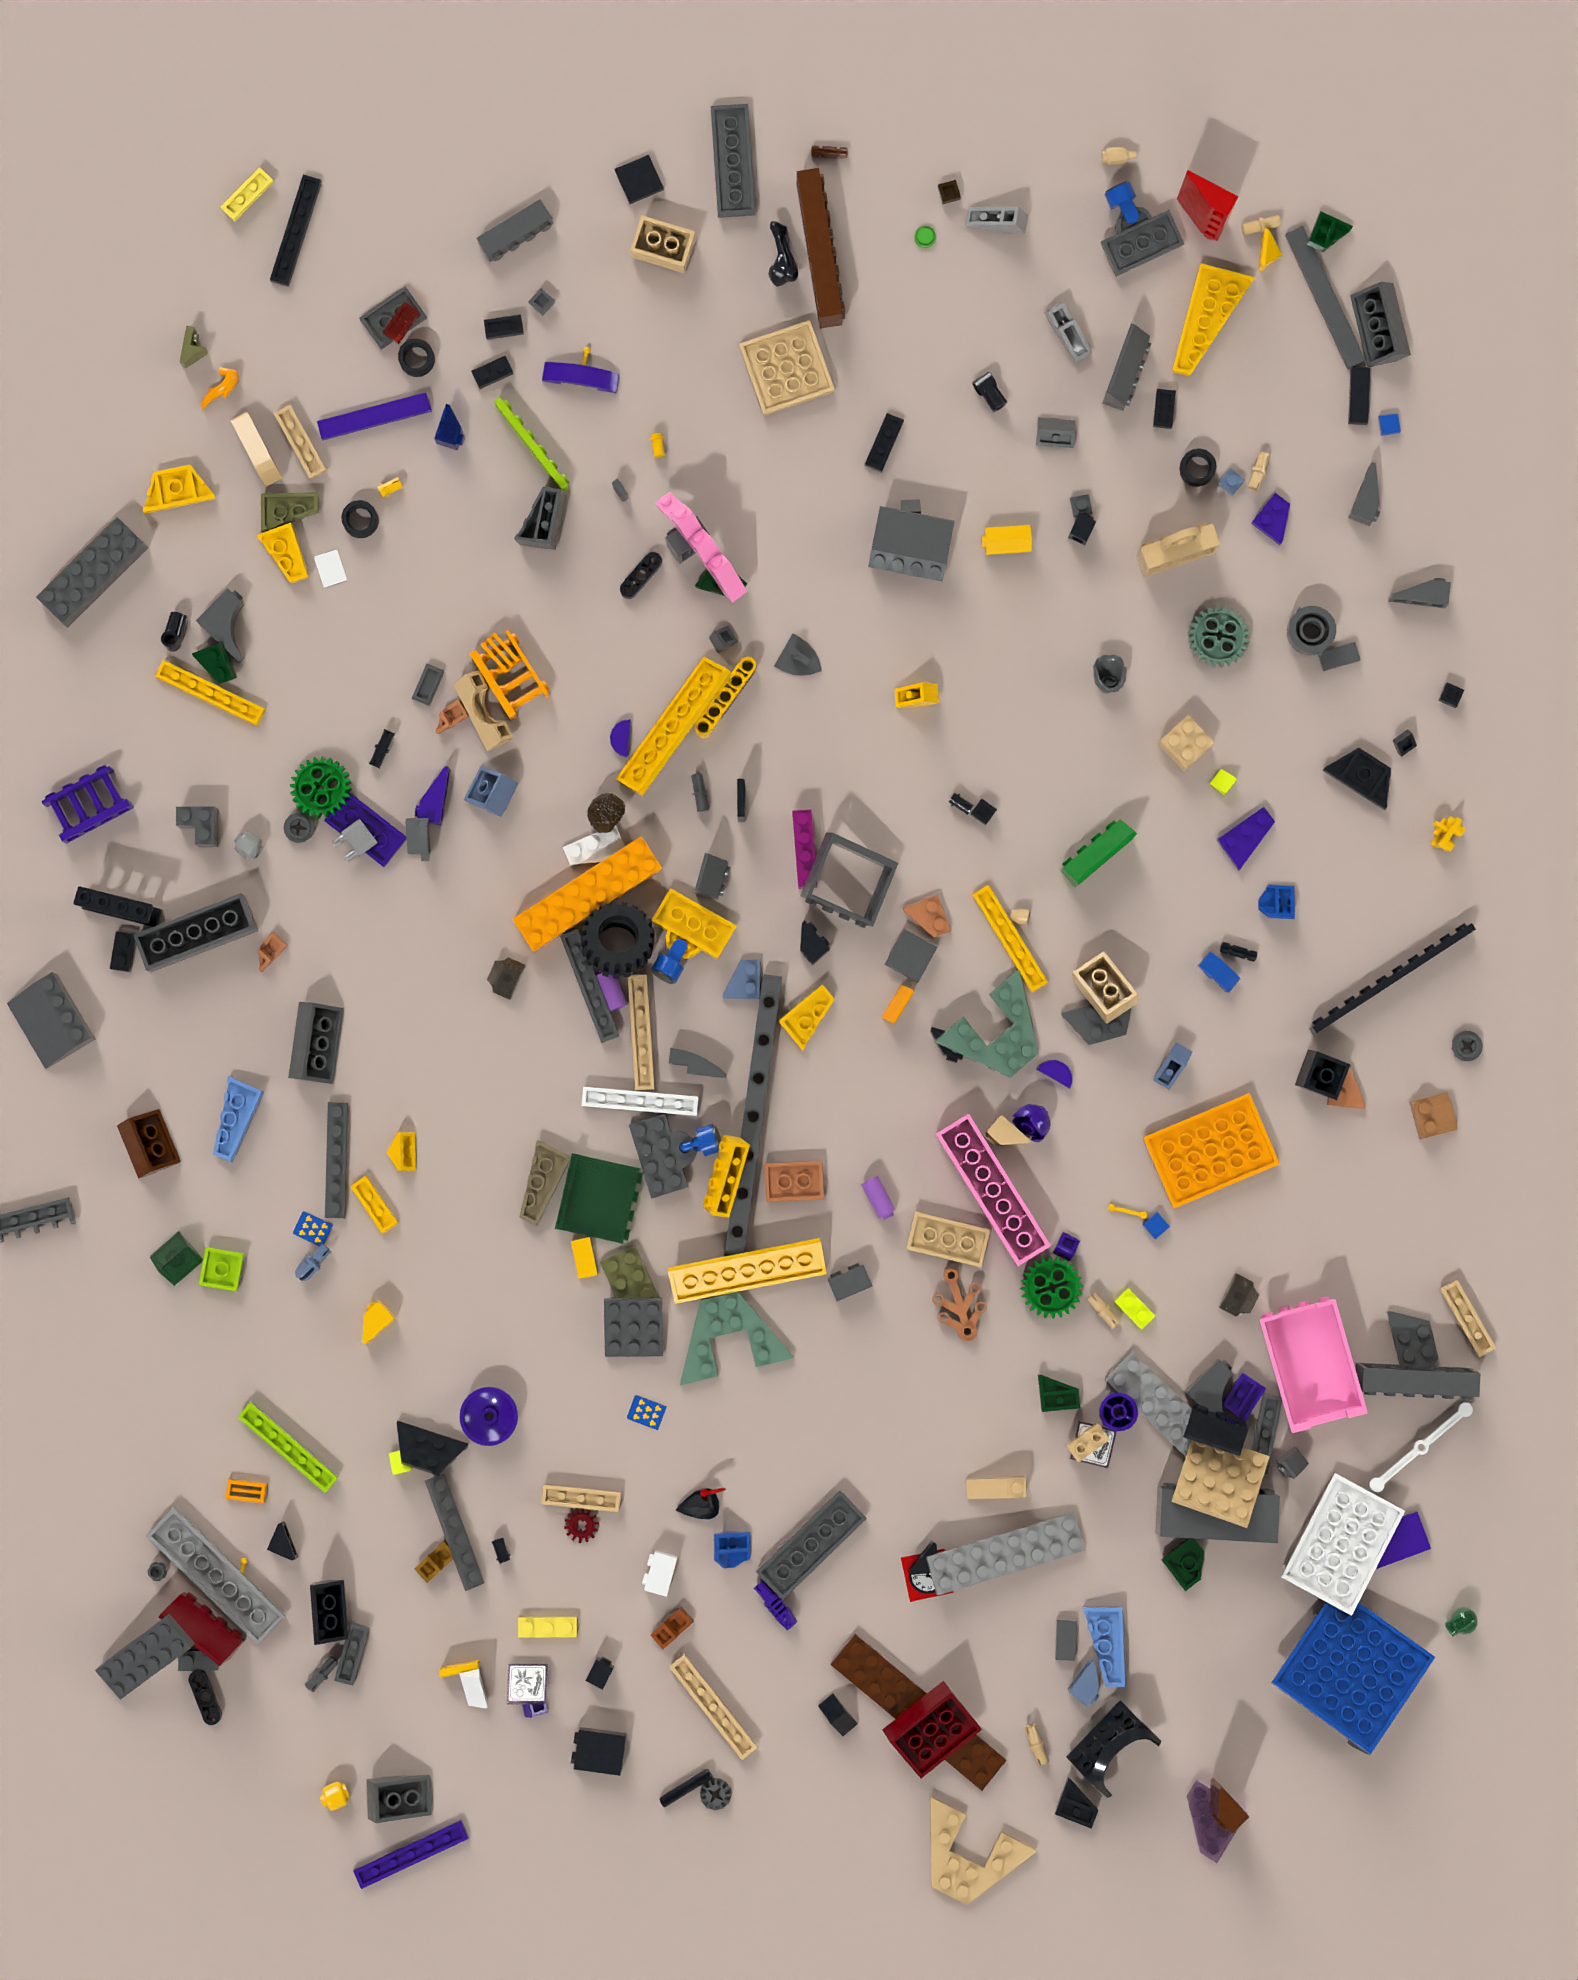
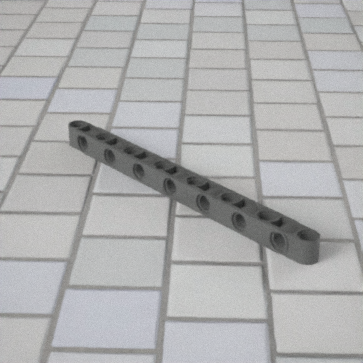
[724,974,782,1257]

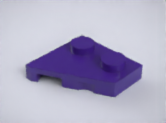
[1251,493,1290,545]

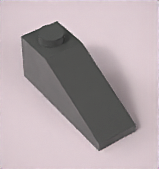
[1348,462,1380,526]
[1388,578,1451,608]

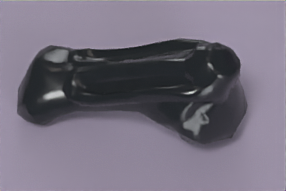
[768,221,799,287]

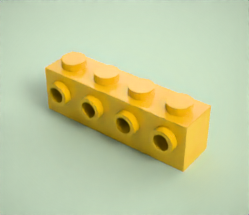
[703,1135,750,1217]

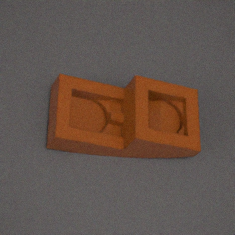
[650,1607,694,1649]

